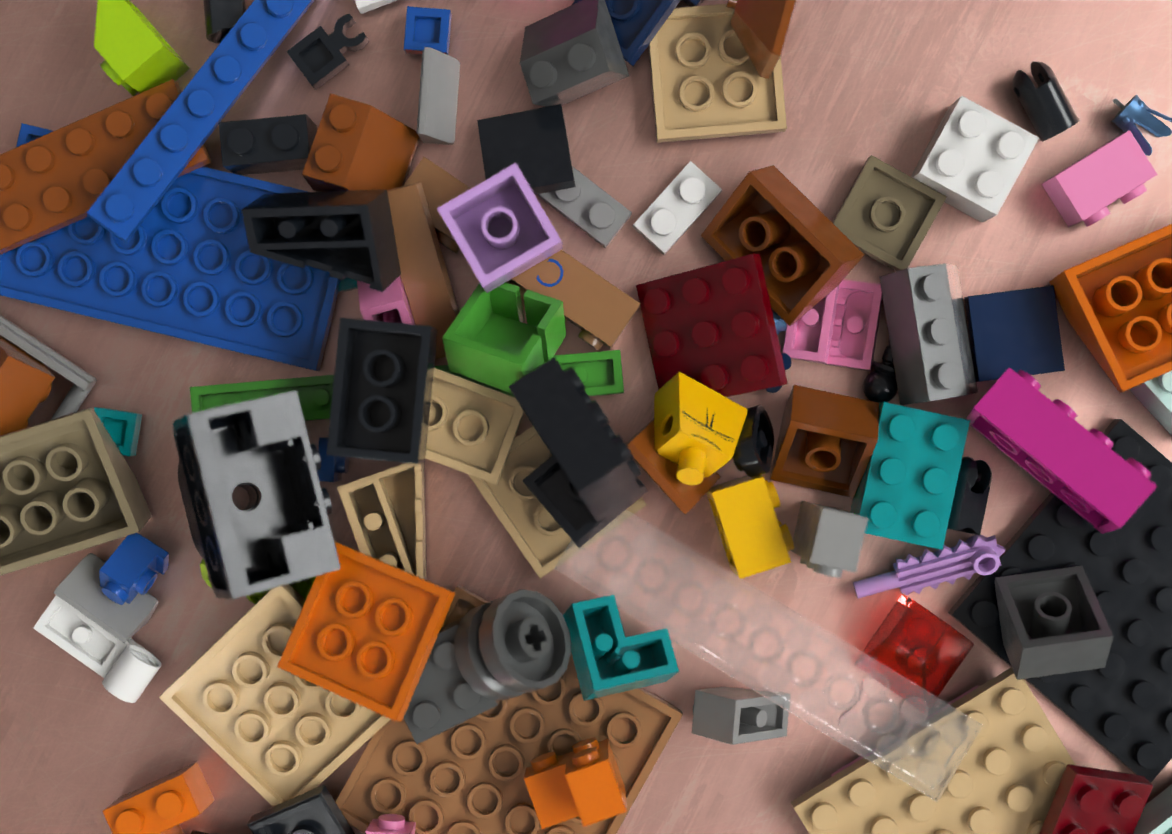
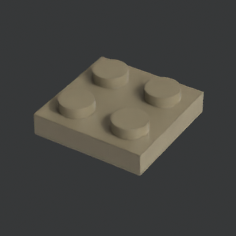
[832,155,947,272]

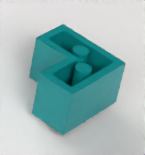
[563,595,679,701]

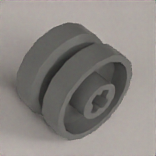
[454,589,571,700]

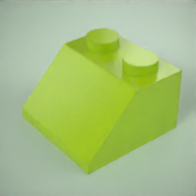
[94,0,190,96]

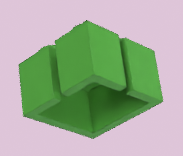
[442,282,566,394]

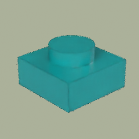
[94,407,143,456]

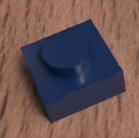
[317,437,350,482]

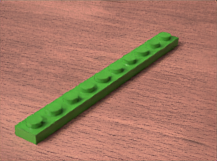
[190,350,624,421]

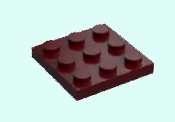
[636,254,788,397]

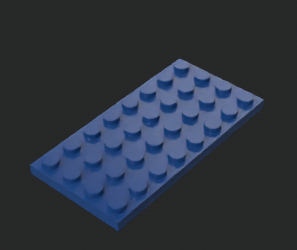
[0,123,341,371]

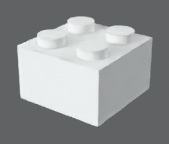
[911,96,1039,223]

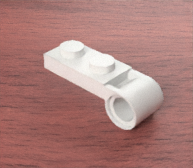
[33,595,161,703]

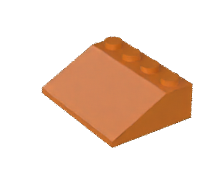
[1049,224,1172,393]

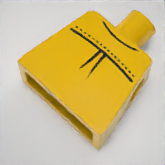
[654,372,748,485]

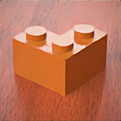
[524,737,627,829]
[102,762,215,834]

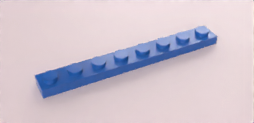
[87,0,315,243]

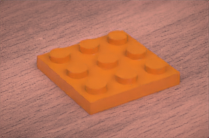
[277,541,456,722]

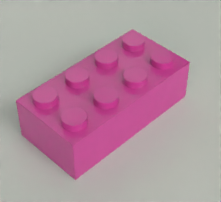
[966,367,1157,534]

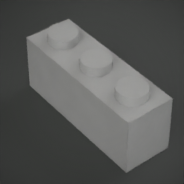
[791,501,868,578]

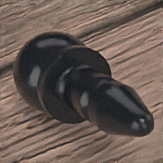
[863,340,898,402]

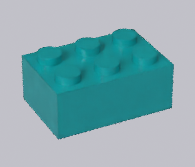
[850,402,970,550]

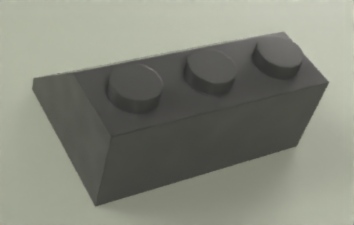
[879,263,978,405]

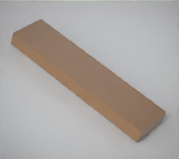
[387,182,459,359]

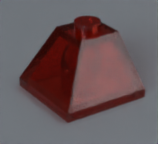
[854,594,974,714]

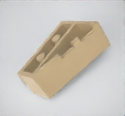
[337,463,426,580]

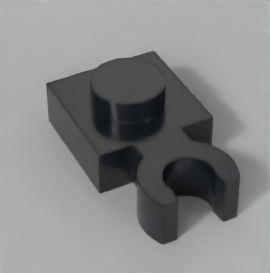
[286,14,369,90]

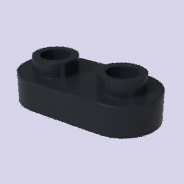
[733,405,774,477]

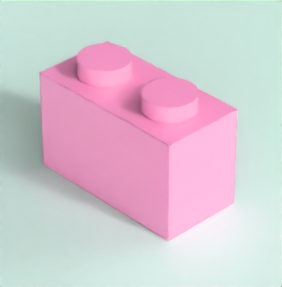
[1042,130,1158,227]

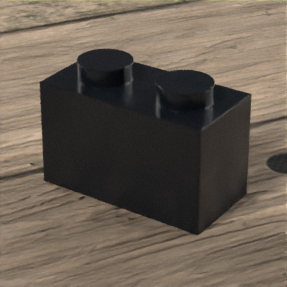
[219,114,317,175]

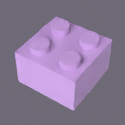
[437,163,563,293]

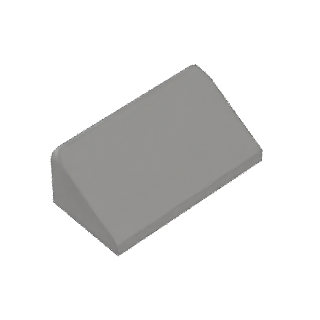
[417,47,460,145]
[54,553,158,643]

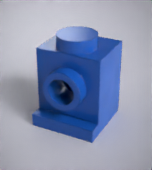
[99,533,169,605]

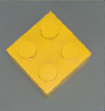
[706,475,795,579]

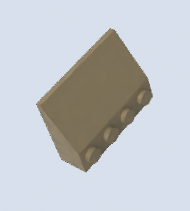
[0,407,152,576]

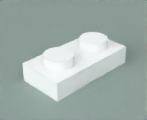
[633,161,722,255]

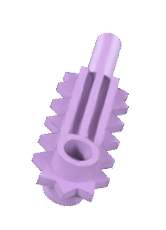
[853,534,1006,599]

